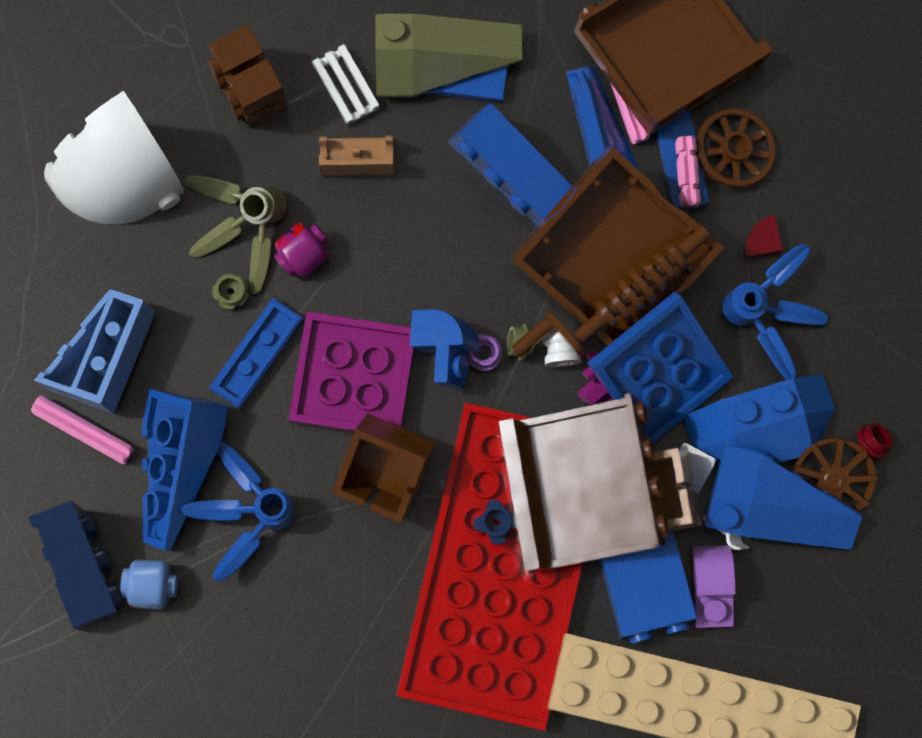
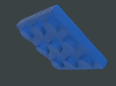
[588,292,733,443]

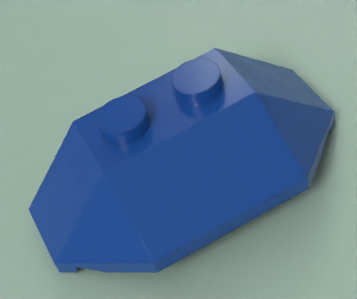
[682,374,835,465]

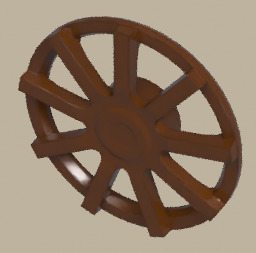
[695,108,776,189]
[793,438,877,512]

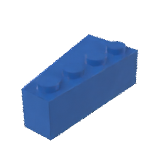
[447,103,572,228]

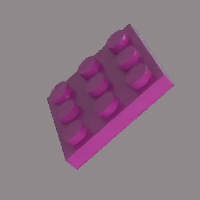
[288,312,414,432]

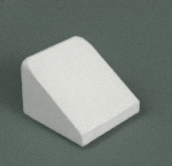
[680,442,717,496]

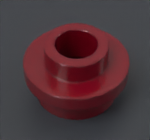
[857,423,893,459]

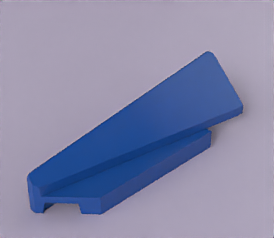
[566,66,640,171]

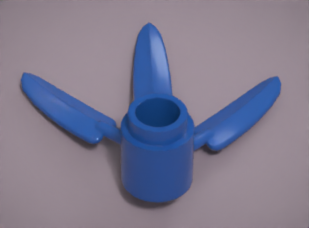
[722,244,828,380]
[181,441,296,581]

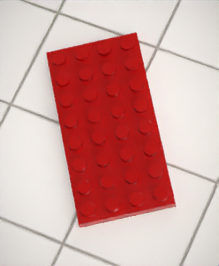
[396,402,583,731]

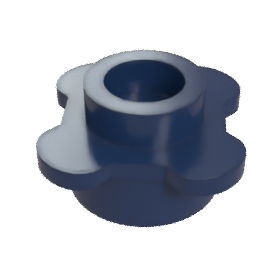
[473,500,517,545]

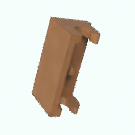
[319,135,394,176]

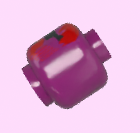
[274,223,329,277]

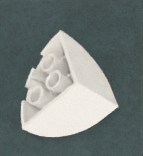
[44,91,185,224]

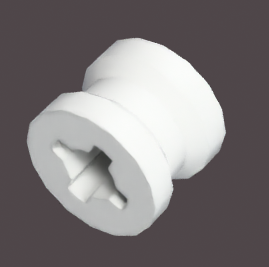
[543,331,582,367]

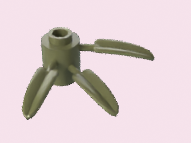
[184,175,287,295]

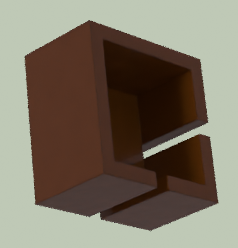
[207,24,288,128]
[332,413,436,523]

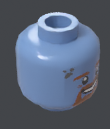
[121,559,178,610]

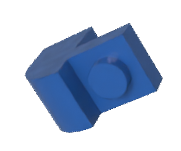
[410,309,480,389]

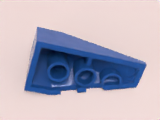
[142,389,228,551]
[704,442,862,550]

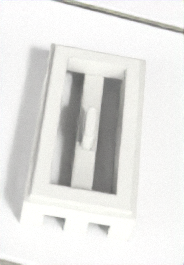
[312,44,379,126]

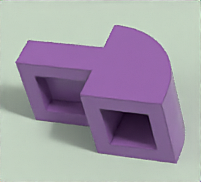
[692,545,735,628]

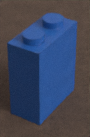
[599,530,697,644]

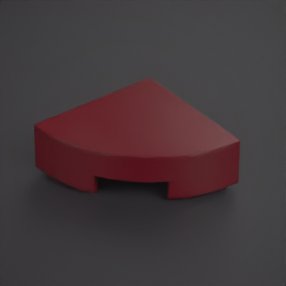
[744,215,782,260]

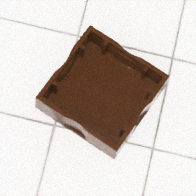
[509,146,724,346]

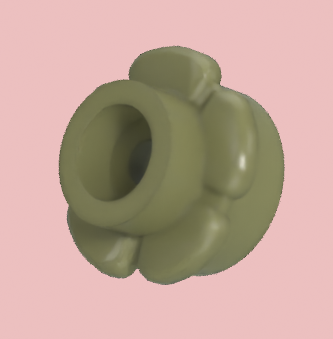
[212,274,249,310]
[507,324,535,361]

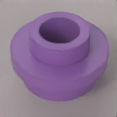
[466,334,502,372]

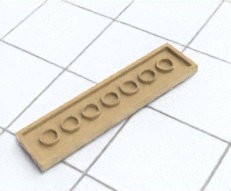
[547,634,861,738]

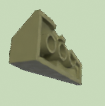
[375,14,522,98]

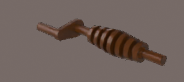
[511,225,711,358]

